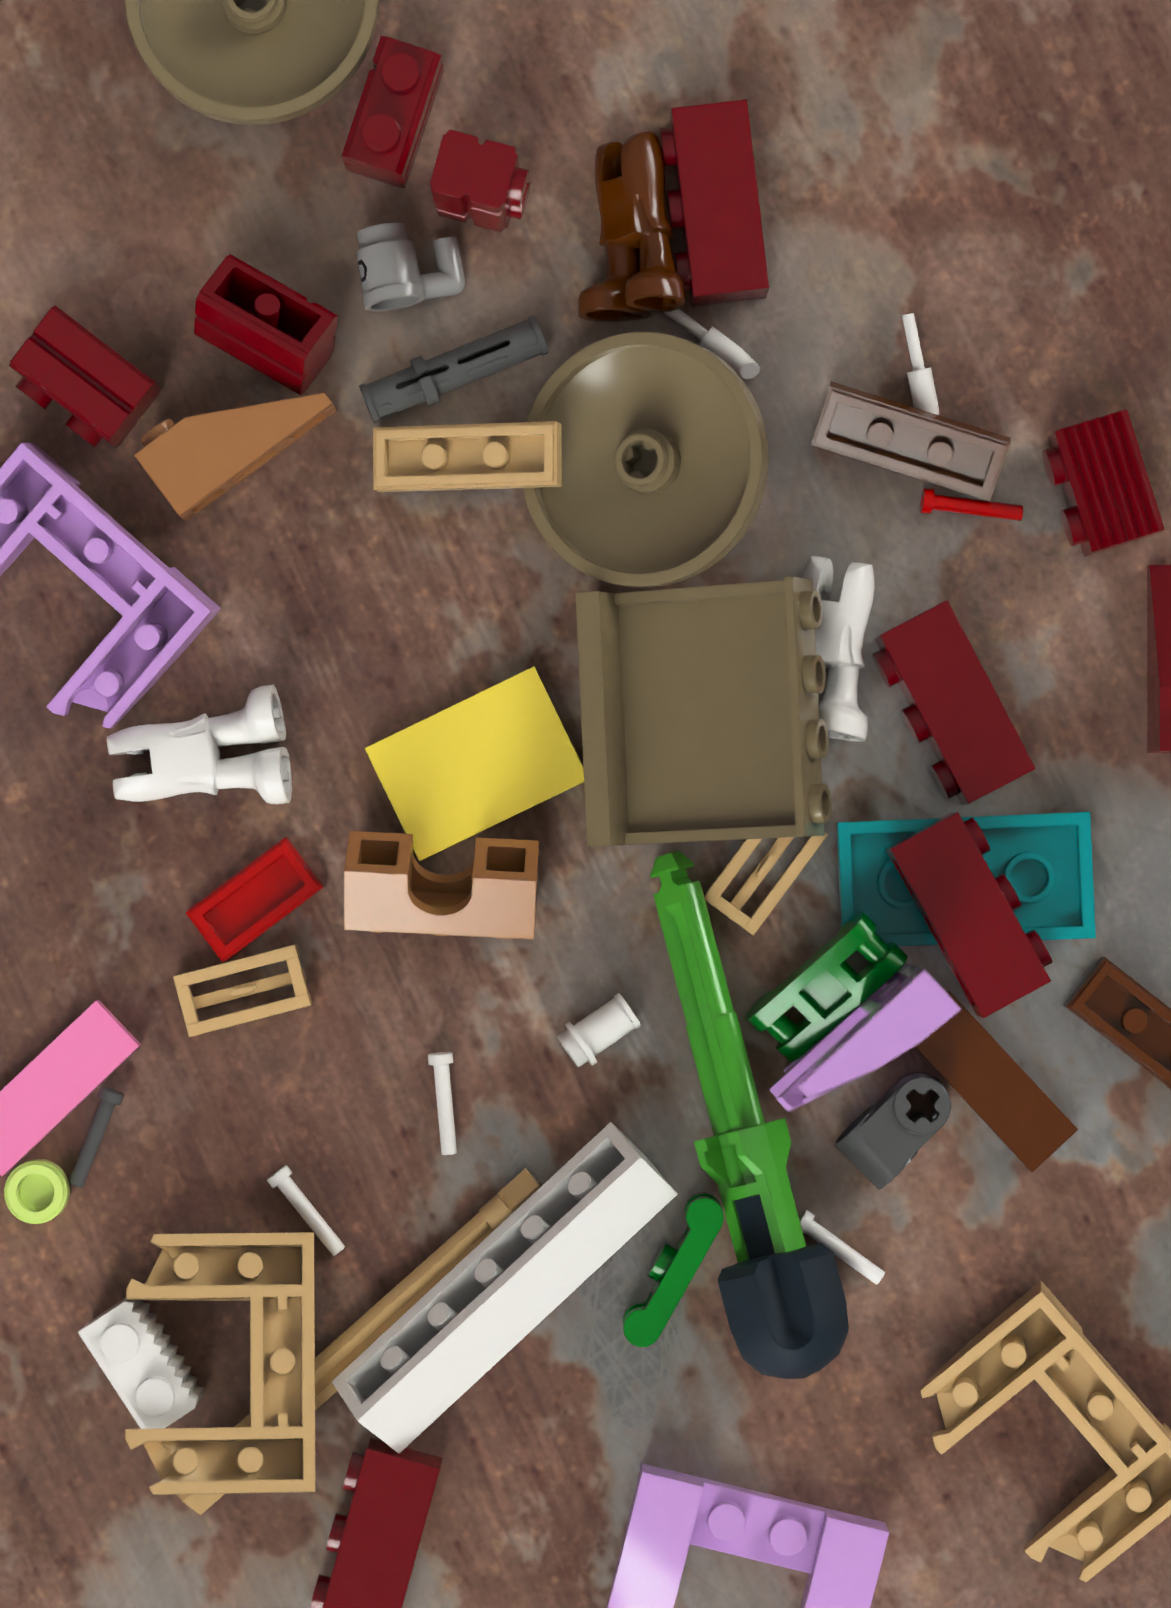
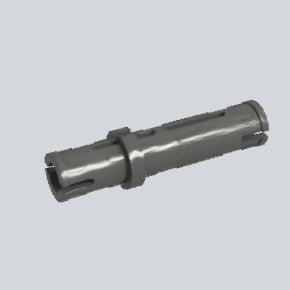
[359,315,548,424]

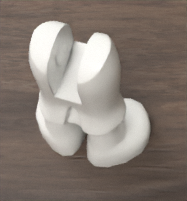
[801,556,875,741]
[107,685,292,805]

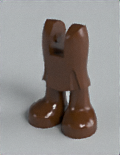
[578,131,685,322]

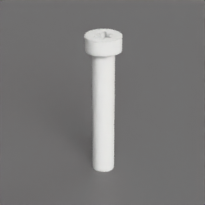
[428,1052,457,1155]
[266,1165,345,1256]
[799,1209,885,1285]

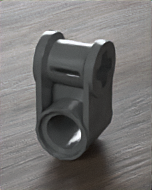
[834,1072,951,1190]

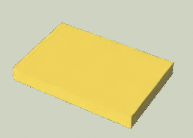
[365,666,584,862]

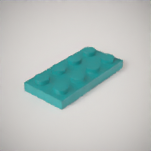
[836,812,1096,946]

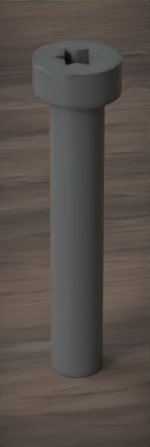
[68,1086,124,1188]

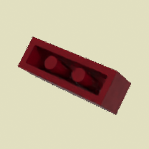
[660,99,769,307]
[872,600,1036,805]
[885,812,1052,1018]
[310,1438,443,1608]

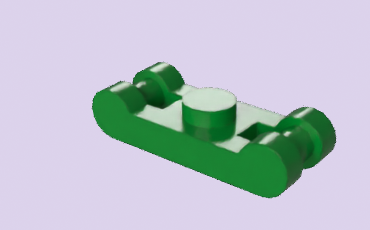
[745,911,908,1062]
[623,1192,724,1347]

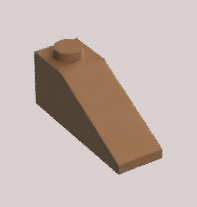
[134,393,337,522]

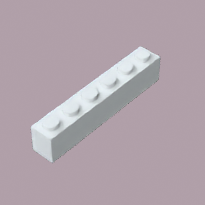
[332,1122,678,1453]

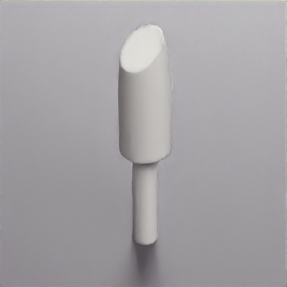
[664,309,760,379]
[902,313,939,415]

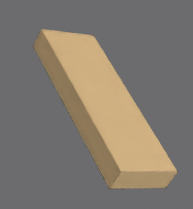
[373,421,562,492]

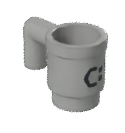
[356,222,465,311]

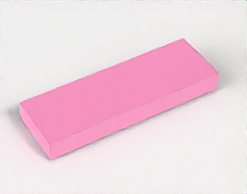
[0,1000,141,1176]

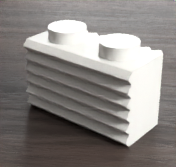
[78,1298,205,1429]

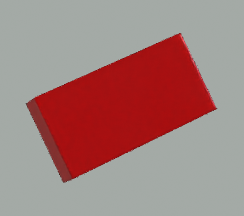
[186,837,325,963]

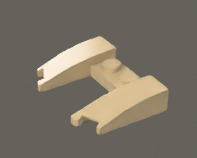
[125,1232,315,1495]
[920,1280,1171,1582]

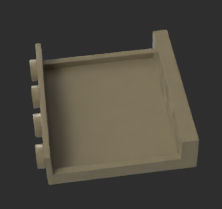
[575,576,832,847]

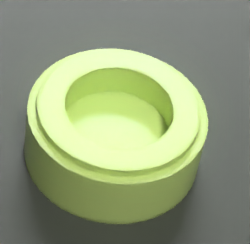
[4,1159,70,1224]

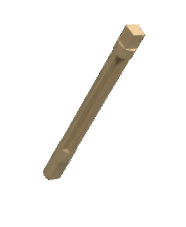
[178,1168,542,1516]

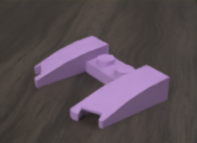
[0,443,221,729]
[769,963,961,1112]
[606,1463,889,1608]

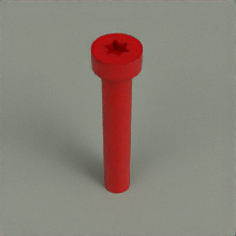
[920,488,1023,521]

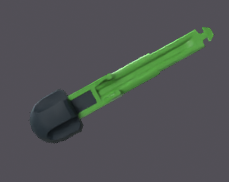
[650,851,849,1379]

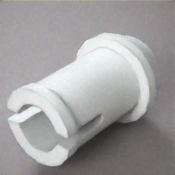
[557,993,641,1068]

